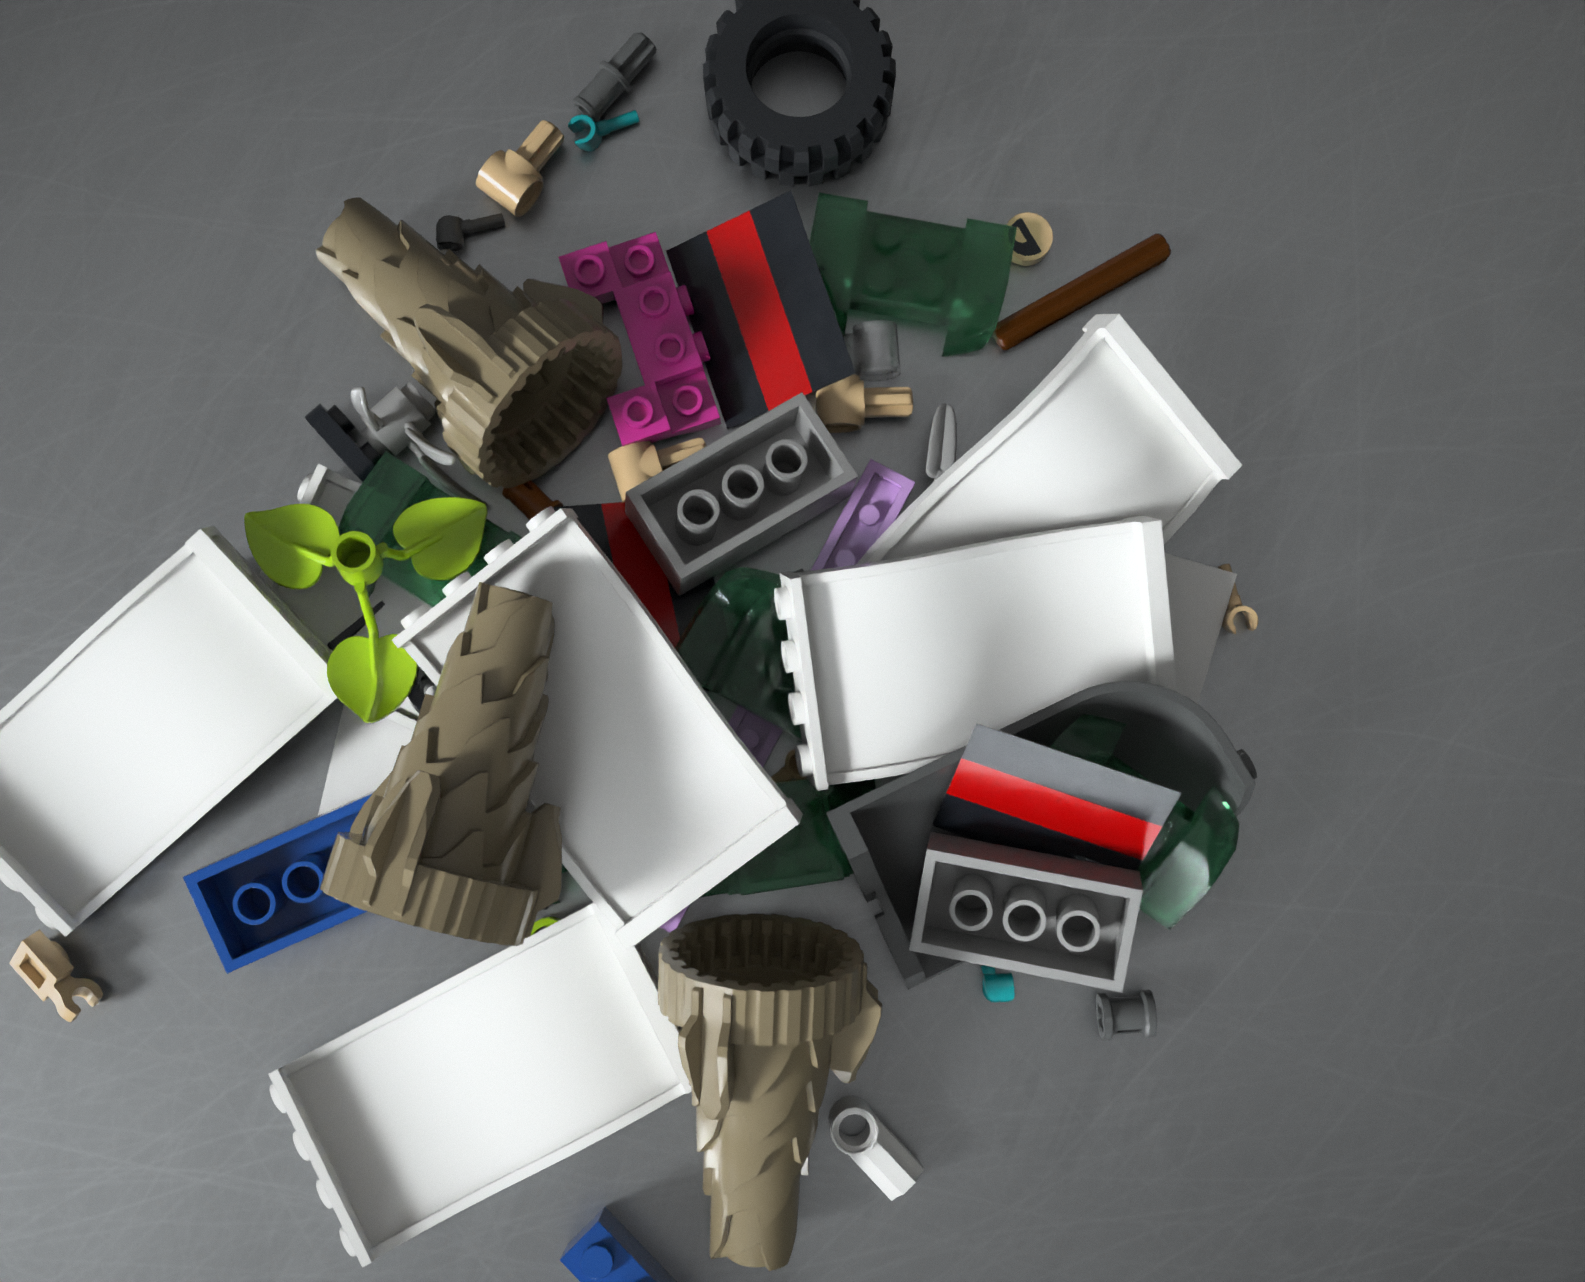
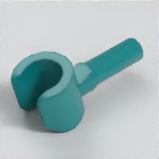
[568,110,640,152]
[981,965,1015,1002]

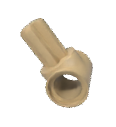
[476,120,564,217]
[815,374,913,433]
[608,437,706,502]

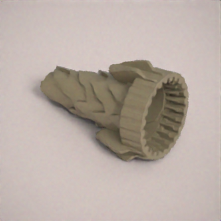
[316,197,623,489]
[320,582,562,946]
[658,913,883,1271]

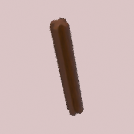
[991,233,1171,350]

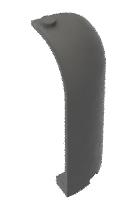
[826,681,1257,990]

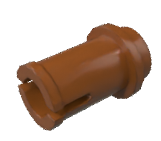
[502,480,563,520]

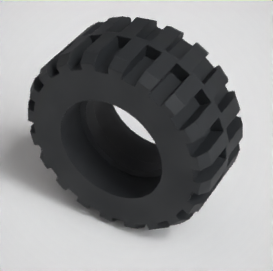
[703,0,896,187]

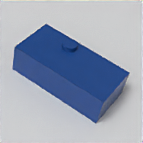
[183,791,375,974]

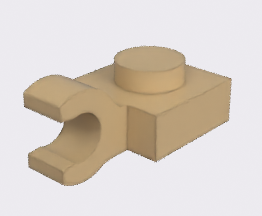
[9,930,103,1022]

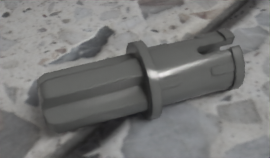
[572,32,657,122]

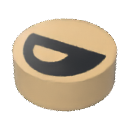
[1001,212,1053,266]

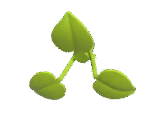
[244,497,488,723]

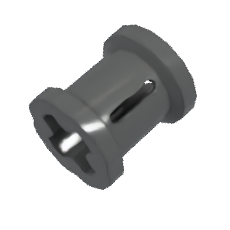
[1096,990,1157,1041]

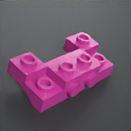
[558,232,721,447]

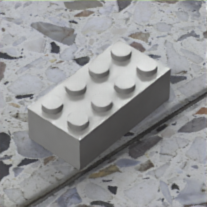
[625,392,858,596]
[909,832,1143,993]

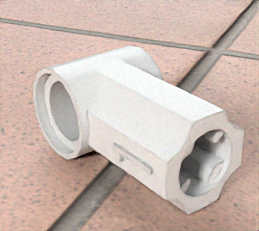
[828,1096,924,1201]

